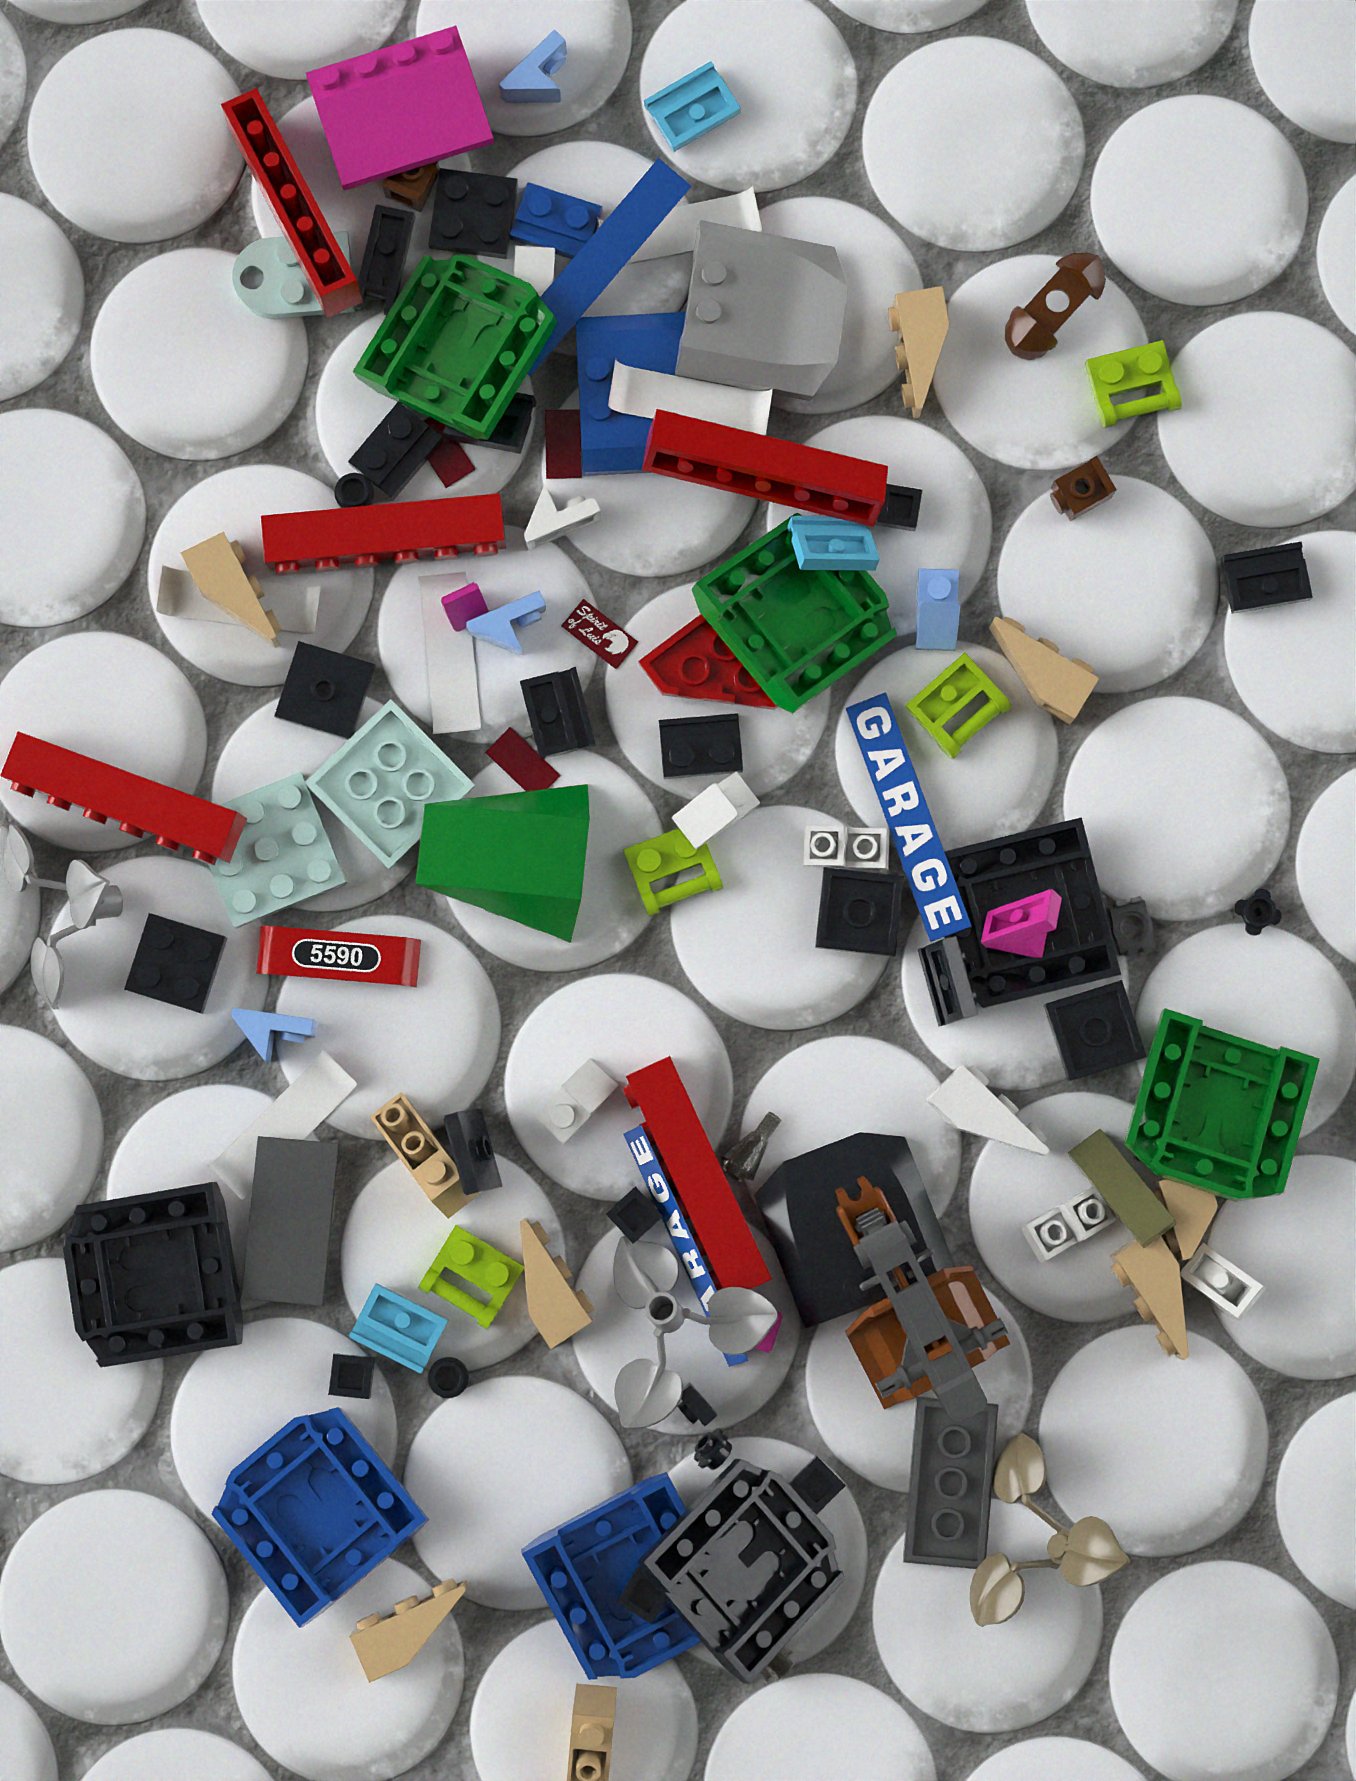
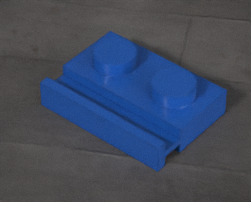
[510,182,603,259]

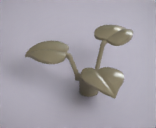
[970,1433,1131,1627]

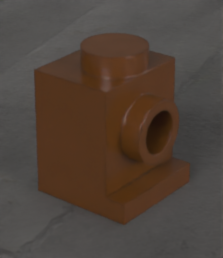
[382,161,440,213]
[1050,456,1117,521]

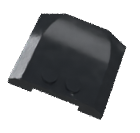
[944,817,1121,1008]
[754,1132,956,1328]
[63,1182,244,1368]
[637,1459,845,1684]

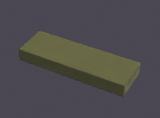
[1068,1129,1176,1248]

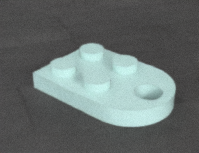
[232,231,355,319]

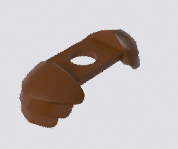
[1005,252,1106,360]

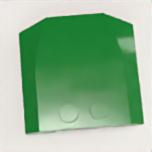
[352,255,558,440]
[691,513,897,714]
[1123,1008,1320,1202]

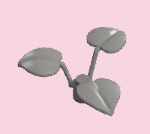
[3,824,123,1010]
[613,1236,778,1429]

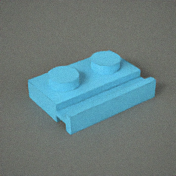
[644,61,741,153]
[787,516,880,571]
[348,1283,449,1374]

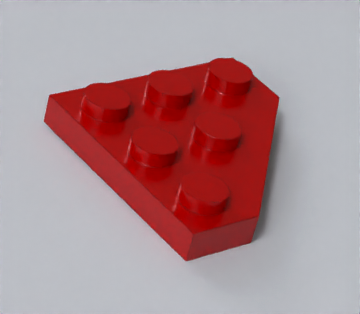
[638,614,779,710]

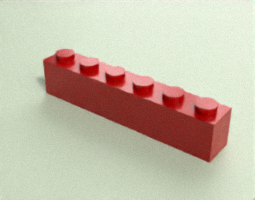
[221,88,363,318]
[642,409,888,527]
[261,493,506,575]
[0,731,247,866]
[622,1056,772,1291]

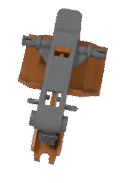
[835,1176,1010,1422]

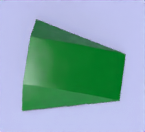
[415,784,590,943]

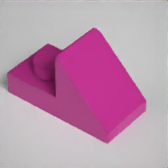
[981,889,1062,958]

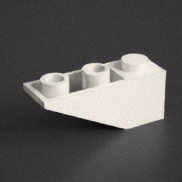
[926,1064,1051,1155]

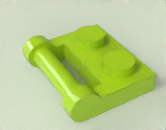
[1085,340,1182,428]
[905,652,1012,760]
[623,828,724,917]
[418,1225,524,1330]

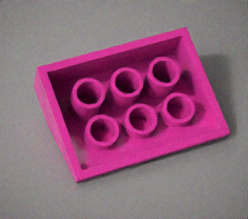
[306,26,495,191]

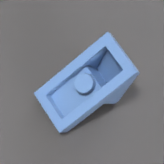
[499,29,567,103]
[916,568,960,651]
[466,590,546,655]
[231,1008,317,1063]

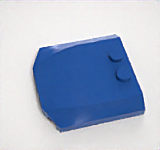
[576,312,734,476]
[212,1407,430,1628]
[521,1472,701,1680]

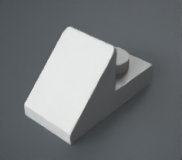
[524,485,601,550]
[672,771,760,850]
[534,1058,619,1145]
[1180,1243,1266,1321]

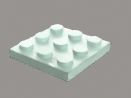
[304,699,475,870]
[208,772,347,929]

